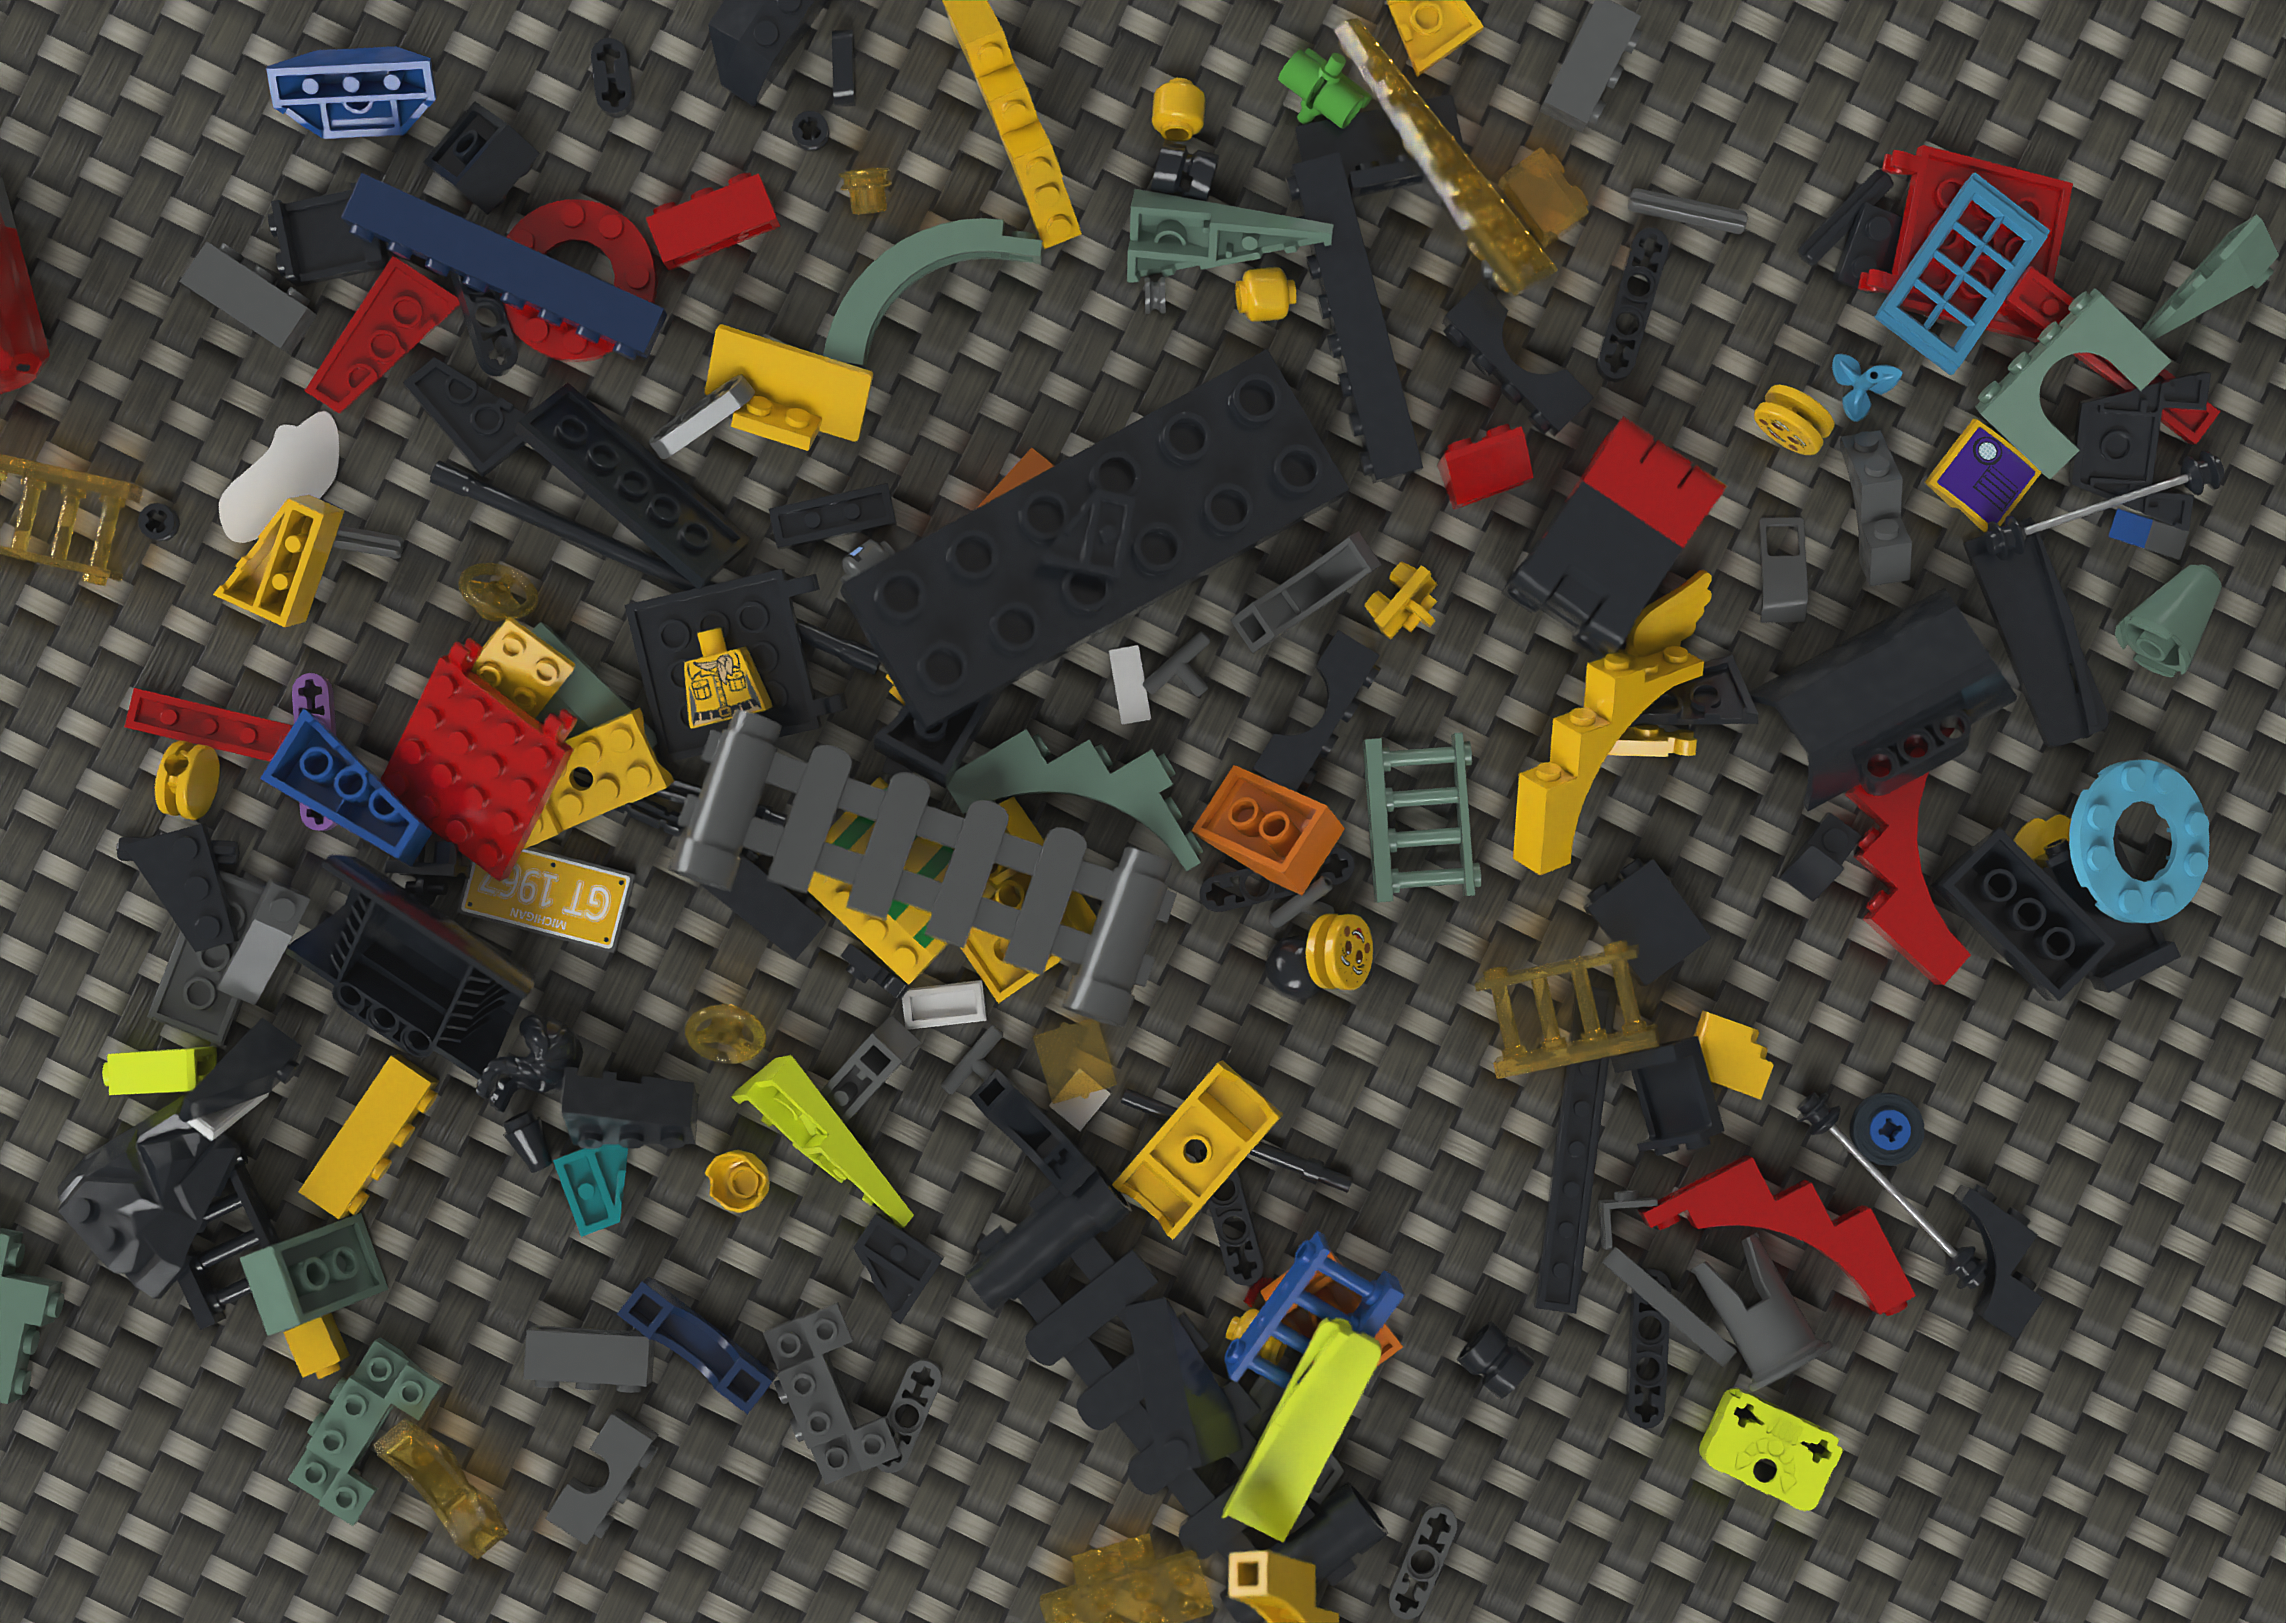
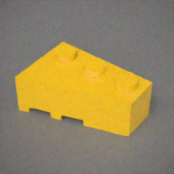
[213,495,344,627]

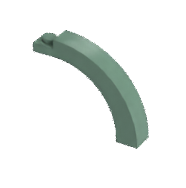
[823,218,1043,369]

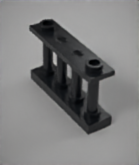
[177,1136,281,1330]

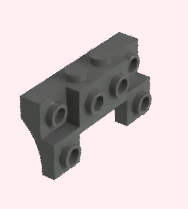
[763,1302,901,1485]

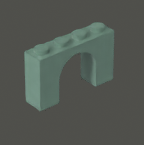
[1975,288,2171,480]

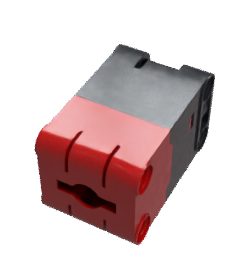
[1501,416,1727,659]

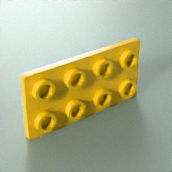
[705,324,873,451]
[471,617,576,719]

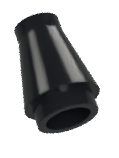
[502,1109,553,1173]

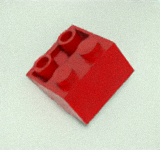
[1437,424,1534,510]

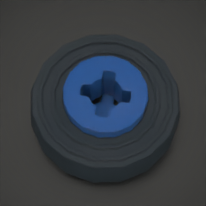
[1850,1093,1924,1166]

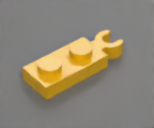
[1608,725,1697,757]

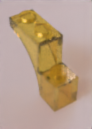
[373,1418,510,1559]

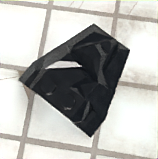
[57,1094,242,1299]

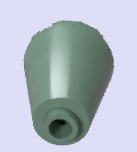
[2115,564,2222,677]

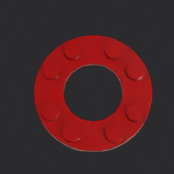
[500,199,657,362]

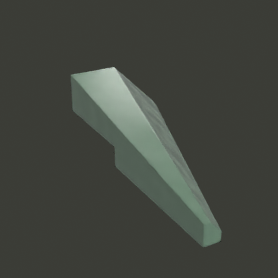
[1127,189,1334,283]

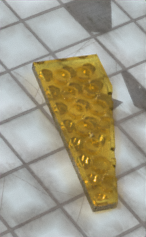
[1334,18,1558,296]

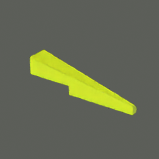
[731,1055,914,1228]

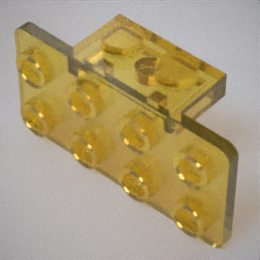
[1039,1533,1214,1623]

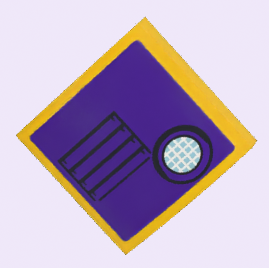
[1924,419,2042,533]

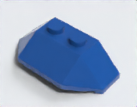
[266,47,437,139]

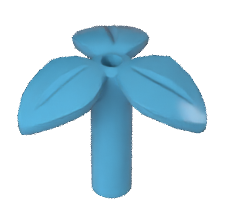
[1832,354,1903,422]

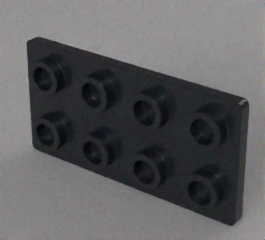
[1295,94,1468,198]

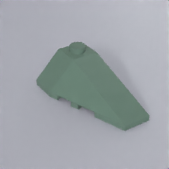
[2140,215,2279,342]
[531,622,658,750]

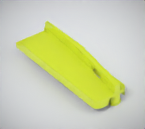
[1222,1318,1382,1543]

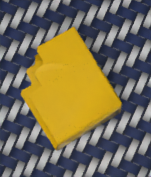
[1693,1011,1773,1100]

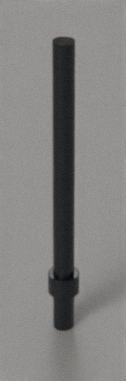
[1121,1088,1353,1193]

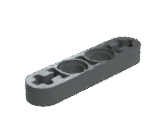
[1602,1247,1737,1367]

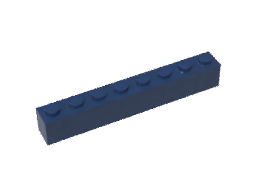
[341,173,667,360]

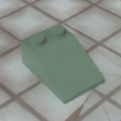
[240,1213,388,1336]

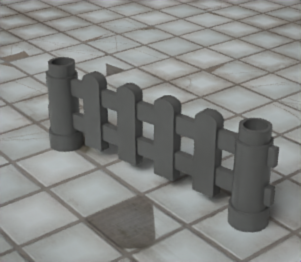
[668,709,1177,1028]

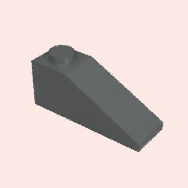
[216,878,311,1005]
[820,1015,921,1125]

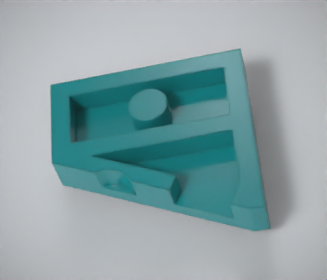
[553,1144,628,1237]

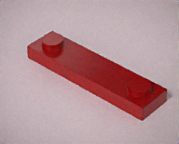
[124,688,293,762]

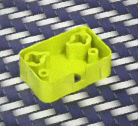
[1699,1387,1843,1511]

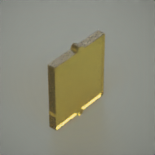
[1033,1019,1117,1104]

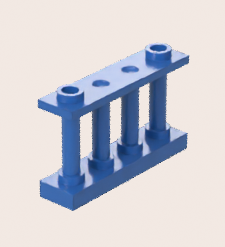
[1224,1231,1405,1389]

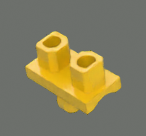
[1364,561,1437,640]

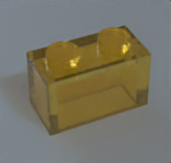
[1498,147,1589,248]

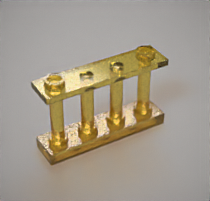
[0,454,143,587]
[1474,940,1660,1079]

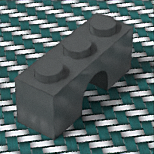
[545,1408,659,1545]

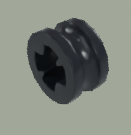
[792,111,830,151]
[138,503,180,541]

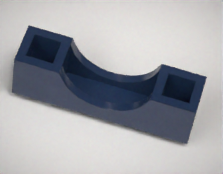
[617,1276,778,1415]

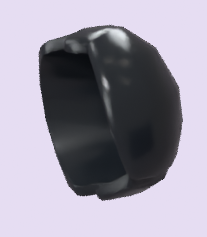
[1265,935,1322,1001]

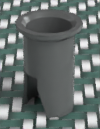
[1691,1232,1833,1392]

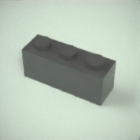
[1539,0,1642,133]
[179,241,317,355]
[523,1325,655,1393]

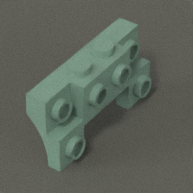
[288,1337,444,1526]

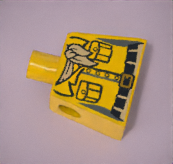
[684,627,772,729]

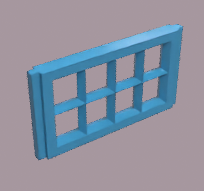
[1874,173,2050,375]

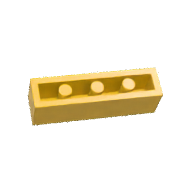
[298,1054,440,1219]

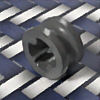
[1145,277,1166,314]

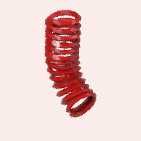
[1243,1277,1275,1308]

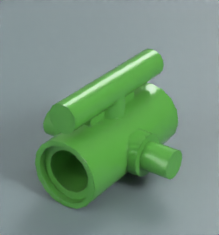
[1278,48,1373,129]

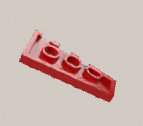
[304,256,460,414]

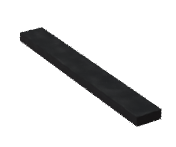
[1534,985,1618,1314]

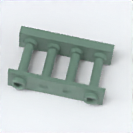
[1363,732,1481,903]

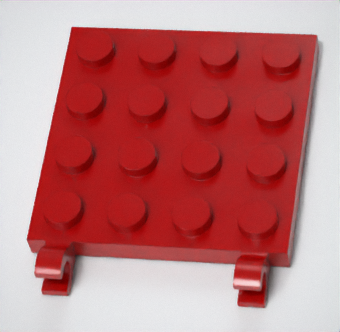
[1858,145,2073,342]
[381,638,577,882]

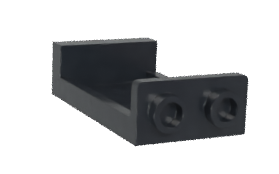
[2034,824,2181,993]

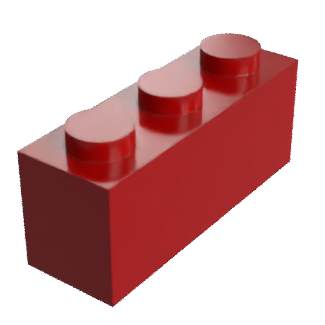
[646,172,781,270]

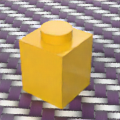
[283,1313,350,1379]

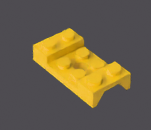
[523,707,674,850]
[1112,1060,1284,1240]

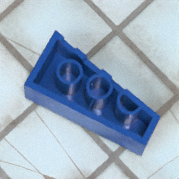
[260,709,432,867]

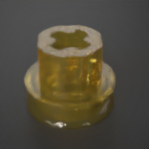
[838,167,892,214]

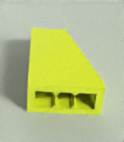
[102,1046,217,1095]

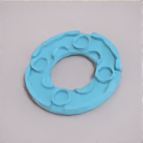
[2069,760,2210,923]

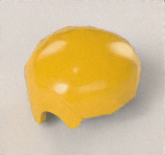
[705,1150,770,1213]

